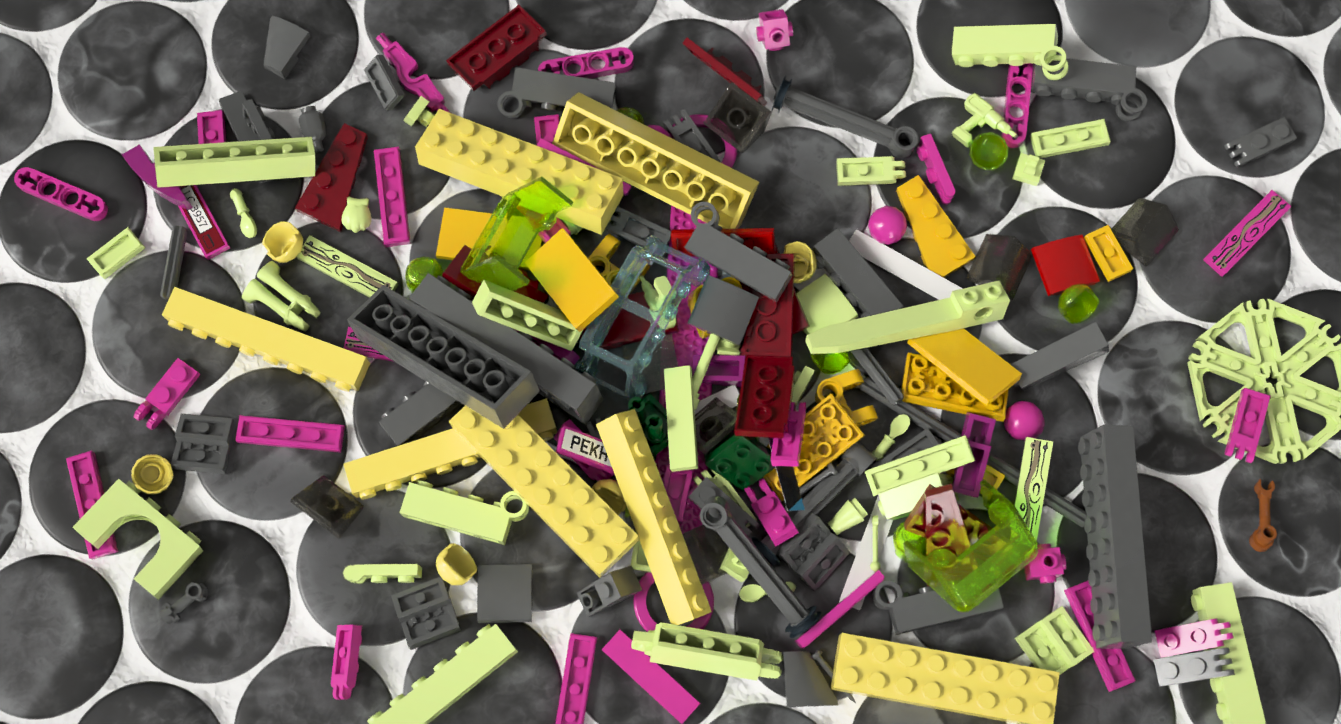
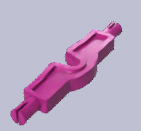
[376,33,451,113]

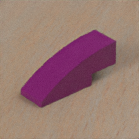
[122,144,193,210]
[692,355,746,387]
[952,412,996,498]

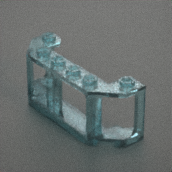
[576,235,710,400]

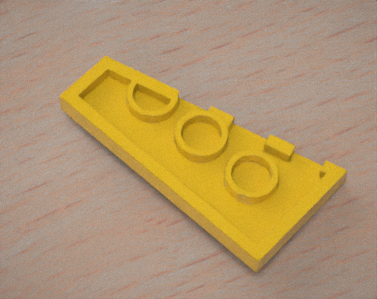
[896,175,976,278]

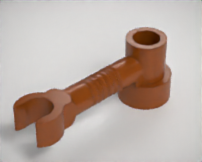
[1249,479,1277,552]

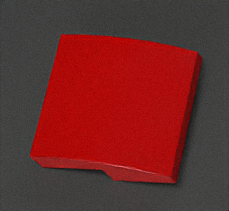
[1031,234,1100,296]

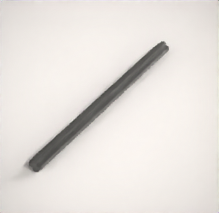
[860,377,1087,527]

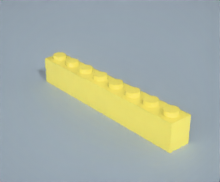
[162,287,370,392]
[343,398,557,500]
[596,409,712,625]

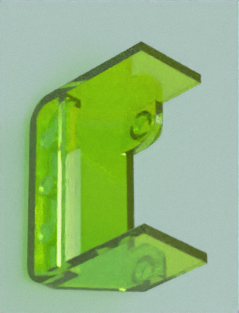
[460,177,573,291]
[903,479,1038,612]

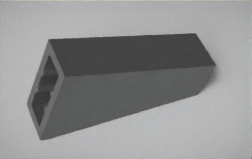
[1010,322,1109,391]

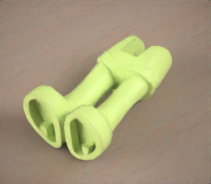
[242,261,321,331]

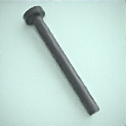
[781,463,838,507]
[812,649,856,703]

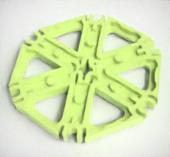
[1188,299,1341,464]

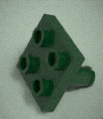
[628,394,669,457]
[705,435,776,491]

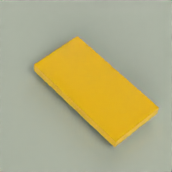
[436,207,543,270]
[524,228,619,332]
[907,328,1022,406]
[901,352,1008,422]
[763,394,865,501]

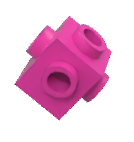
[756,9,793,51]
[1022,544,1066,584]

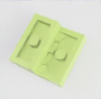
[796,274,858,335]
[1015,606,1094,675]

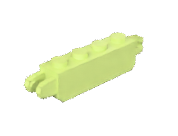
[631,623,783,681]

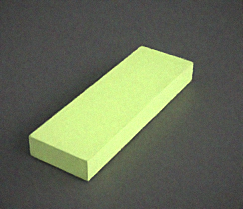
[1030,119,1111,158]

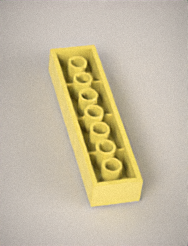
[552,92,759,229]
[415,109,623,235]
[449,406,639,578]
[831,633,1060,724]

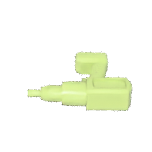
[952,93,1017,148]
[639,275,676,331]

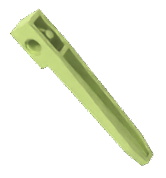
[805,281,1010,354]

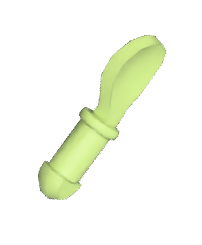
[230,188,257,238]
[872,414,910,461]
[739,581,796,602]

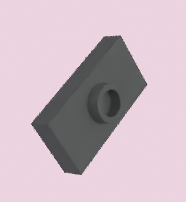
[364,55,405,110]

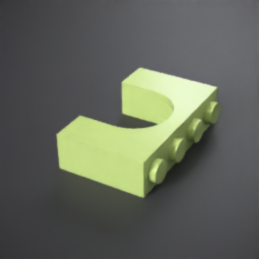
[72,479,203,600]

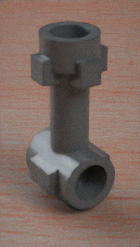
[159,582,208,624]

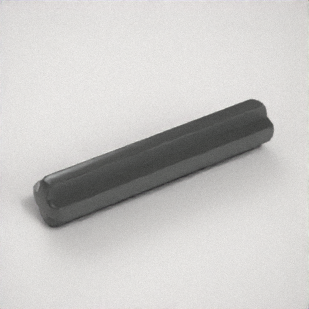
[160,226,188,300]
[851,348,904,406]

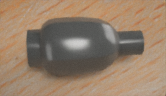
[299,106,326,153]

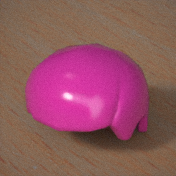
[868,206,907,245]
[1003,401,1045,440]

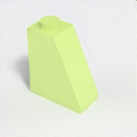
[878,473,960,520]

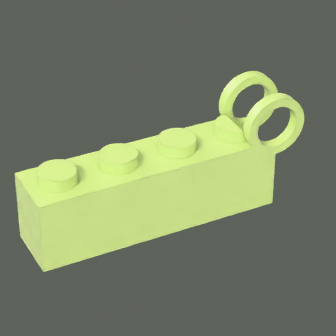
[952,24,1068,80]
[472,280,583,351]
[400,480,529,545]

